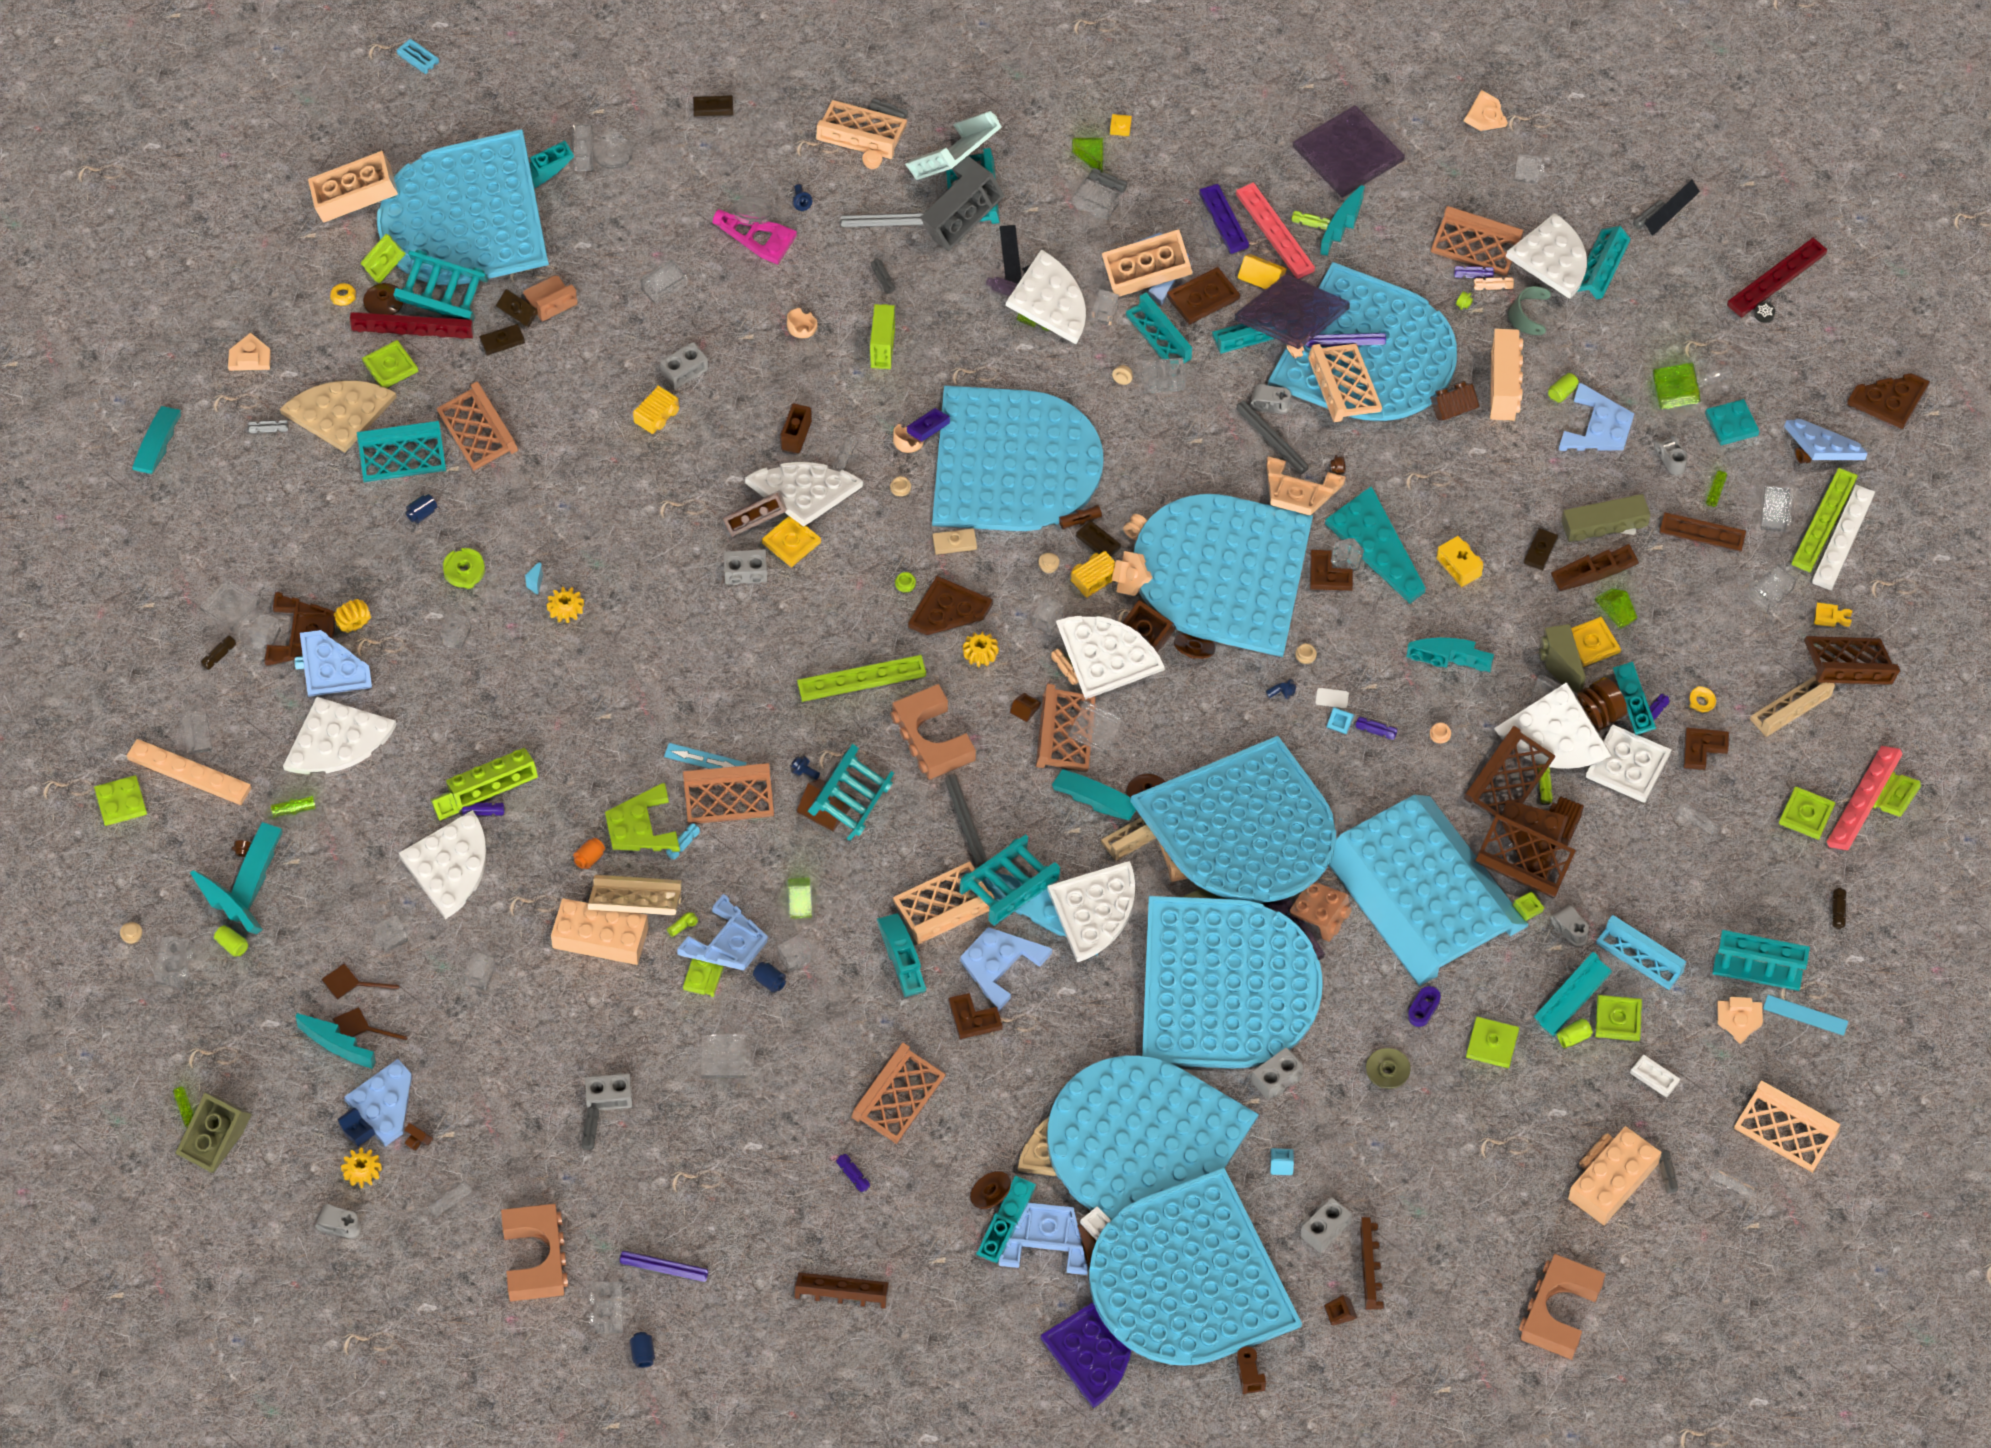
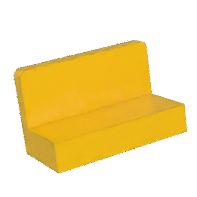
[1238,254,1287,292]

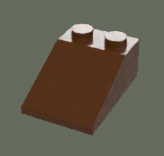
[1122,600,1175,652]

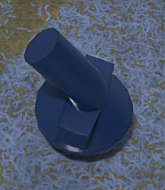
[792,184,813,211]
[1266,679,1296,699]
[790,755,820,780]

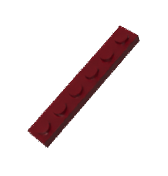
[1727,237,1828,318]
[350,312,474,339]

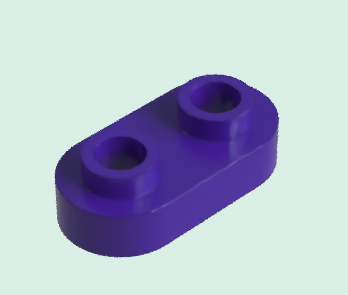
[1408,986,1441,1027]

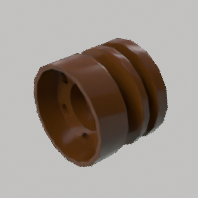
[1575,677,1627,732]

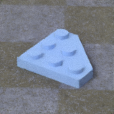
[1784,419,1868,460]
[300,630,372,697]
[344,1059,412,1147]

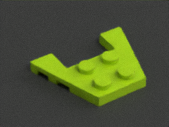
[605,783,680,852]

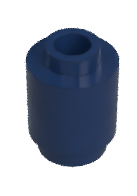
[405,494,438,523]
[753,962,786,993]
[629,1332,655,1368]

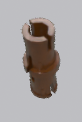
[1059,505,1102,529]

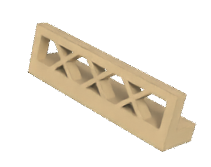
[1750,676,1835,737]
[1101,817,1156,861]

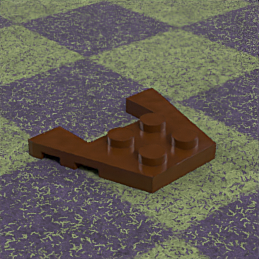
[264,592,336,666]

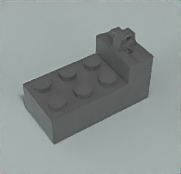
[920,156,1005,251]

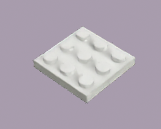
[1586,725,1671,803]

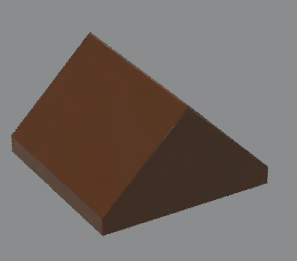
[797,779,856,832]

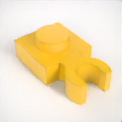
[1814,602,1852,627]

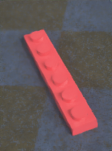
[1236,182,1315,280]
[1827,746,1903,850]

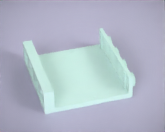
[905,111,1002,180]

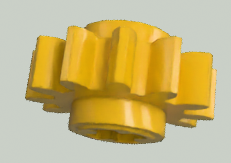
[546,587,584,623]
[341,1147,382,1188]

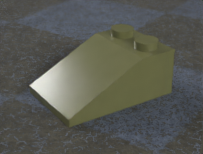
[1539,624,1586,694]
[175,1093,252,1173]

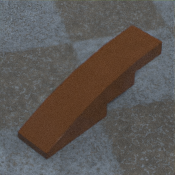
[1551,544,1639,591]

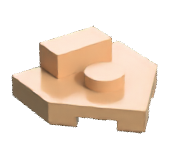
[1464,90,1508,131]
[228,333,271,370]
[1112,551,1152,596]
[1717,997,1763,1044]

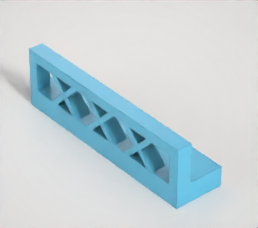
[1596,915,1686,990]

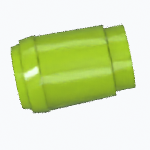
[1548,373,1579,403]
[214,925,248,957]
[1557,1018,1593,1048]

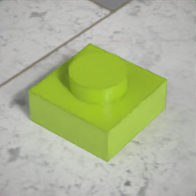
[430,791,459,821]
[1513,891,1544,921]

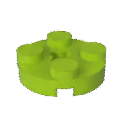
[443,548,485,589]

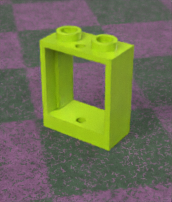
[870,304,895,369]

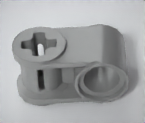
[1250,384,1291,414]
[1654,435,1688,475]
[1550,904,1589,947]
[315,1204,362,1239]

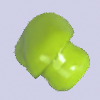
[667,912,698,937]

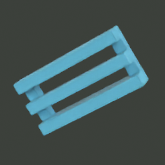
[397,38,439,74]

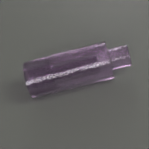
[986,276,1018,296]

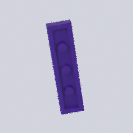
[1199,184,1249,254]

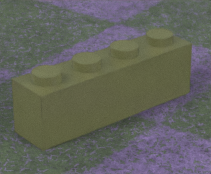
[1561,494,1651,542]

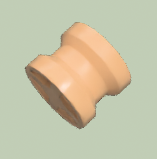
[1123,514,1147,540]

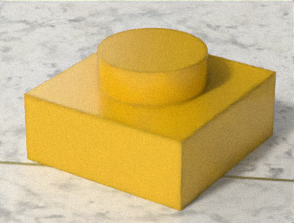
[1110,114,1132,136]

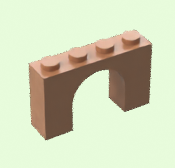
[890,684,976,780]
[501,1204,568,1302]
[1519,1254,1606,1360]

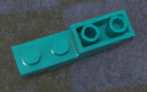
[530,141,574,189]
[1406,637,1494,672]
[1613,661,1656,735]
[877,913,927,998]
[976,1175,1037,1264]

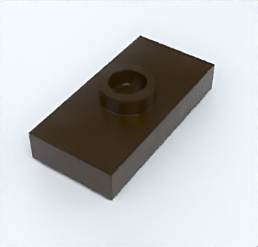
[693,95,733,117]
[496,289,538,327]
[479,324,525,355]
[1076,520,1121,556]
[1524,528,1559,571]

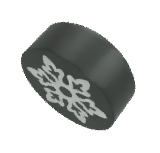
[1754,302,1775,323]

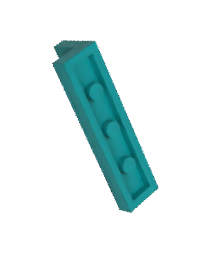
[1577,226,1631,299]
[1126,292,1192,370]
[1212,311,1298,354]
[1534,952,1612,1037]

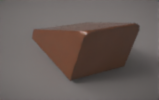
[1010,693,1041,722]
[1324,1295,1357,1326]

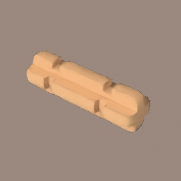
[1474,277,1514,290]
[1051,649,1079,685]
[1579,1133,1614,1170]

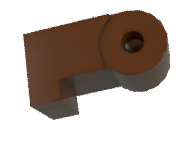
[1237,1346,1266,1394]

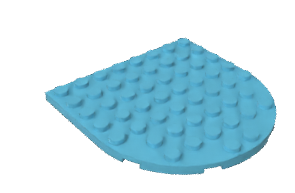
[377,129,549,285]
[1268,262,1457,421]
[932,386,1103,531]
[1134,494,1313,657]
[1130,736,1336,903]
[1142,896,1323,1068]
[1047,1056,1259,1220]
[1089,1168,1302,1366]

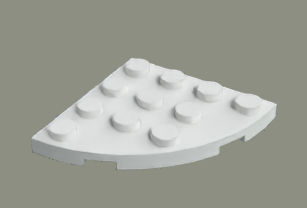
[1506,213,1587,299]
[1005,250,1086,344]
[745,462,863,527]
[1056,616,1165,700]
[1494,683,1612,769]
[283,697,396,774]
[399,810,486,919]
[1047,861,1135,962]

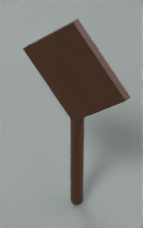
[321,963,399,1000]
[333,1007,407,1040]

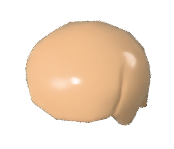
[787,308,817,338]
[893,424,924,453]

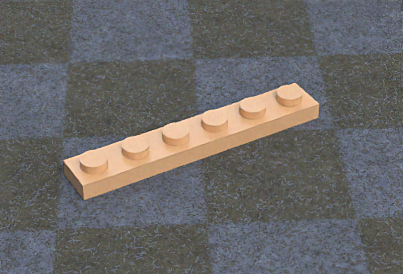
[127,739,251,805]

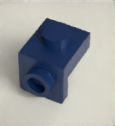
[338,1108,376,1147]

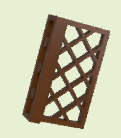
[1804,636,1900,685]
[1464,726,1556,821]
[1474,814,1576,898]

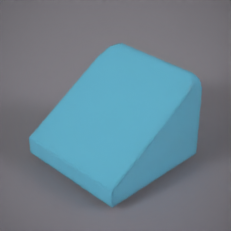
[525,562,543,595]
[1327,707,1355,734]
[1270,1148,1294,1175]

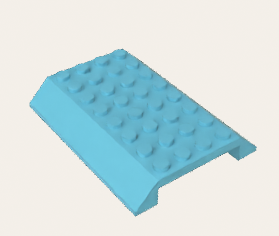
[1329,795,1528,987]

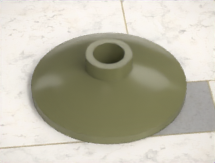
[1366,1048,1411,1089]

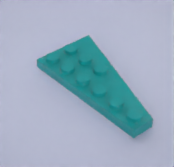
[1325,486,1426,604]

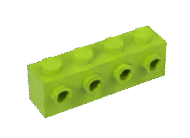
[446,747,538,810]

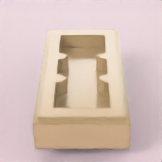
[932,529,977,555]

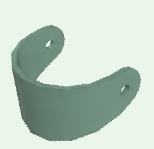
[1508,286,1551,335]

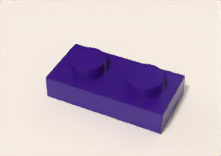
[907,408,950,442]

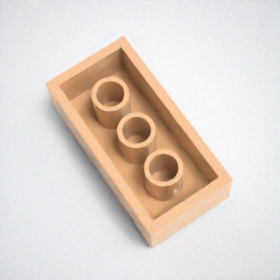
[308,151,398,223]
[1102,229,1193,298]
[1490,329,1523,421]
[551,898,649,965]
[1568,1126,1661,1225]

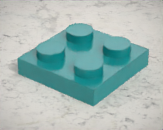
[1705,399,1760,446]

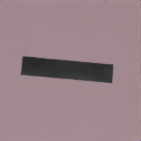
[1644,179,1700,236]
[1000,225,1022,287]

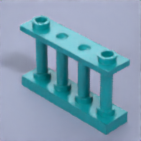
[393,250,488,322]
[807,743,894,841]
[959,834,1061,926]
[1712,930,1810,991]

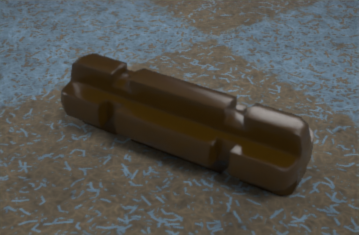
[201,636,236,670]
[1832,888,1846,929]

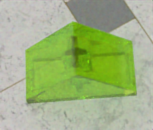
[1072,138,1103,173]
[1595,588,1638,629]
[788,878,812,919]

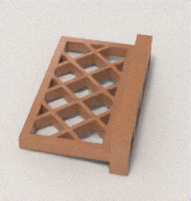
[1431,206,1523,276]
[436,381,519,471]
[1036,684,1096,772]
[683,763,774,825]
[851,1042,946,1144]

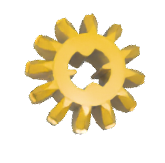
[334,599,371,633]
[963,631,999,668]

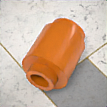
[573,838,605,869]

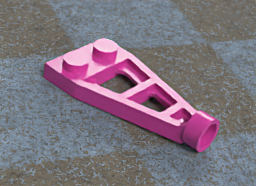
[713,209,797,265]

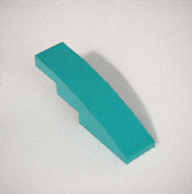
[1320,185,1365,256]
[132,406,181,474]
[1052,769,1136,821]
[231,822,283,910]
[190,870,263,935]
[295,1013,376,1069]

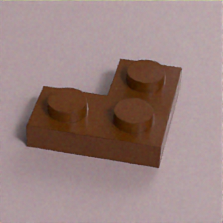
[1310,550,1353,591]
[1684,727,1729,770]
[948,993,1003,1040]

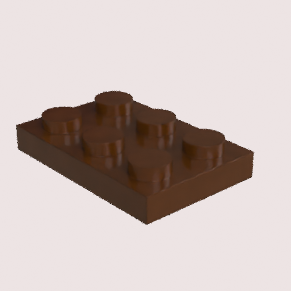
[1167,267,1240,325]

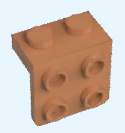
[523,275,577,322]
[1290,882,1351,942]

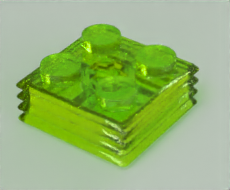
[1653,362,1701,409]

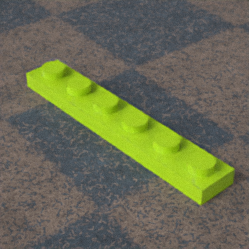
[1792,468,1858,573]
[797,655,926,702]

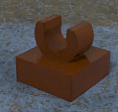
[405,1123,433,1151]

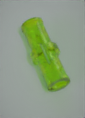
[270,795,316,818]

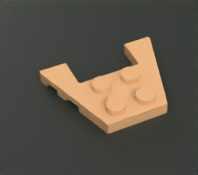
[1266,456,1346,516]

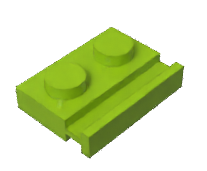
[360,234,406,283]
[1873,772,1921,817]
[683,958,724,997]

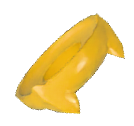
[330,283,356,306]
[1689,686,1716,713]

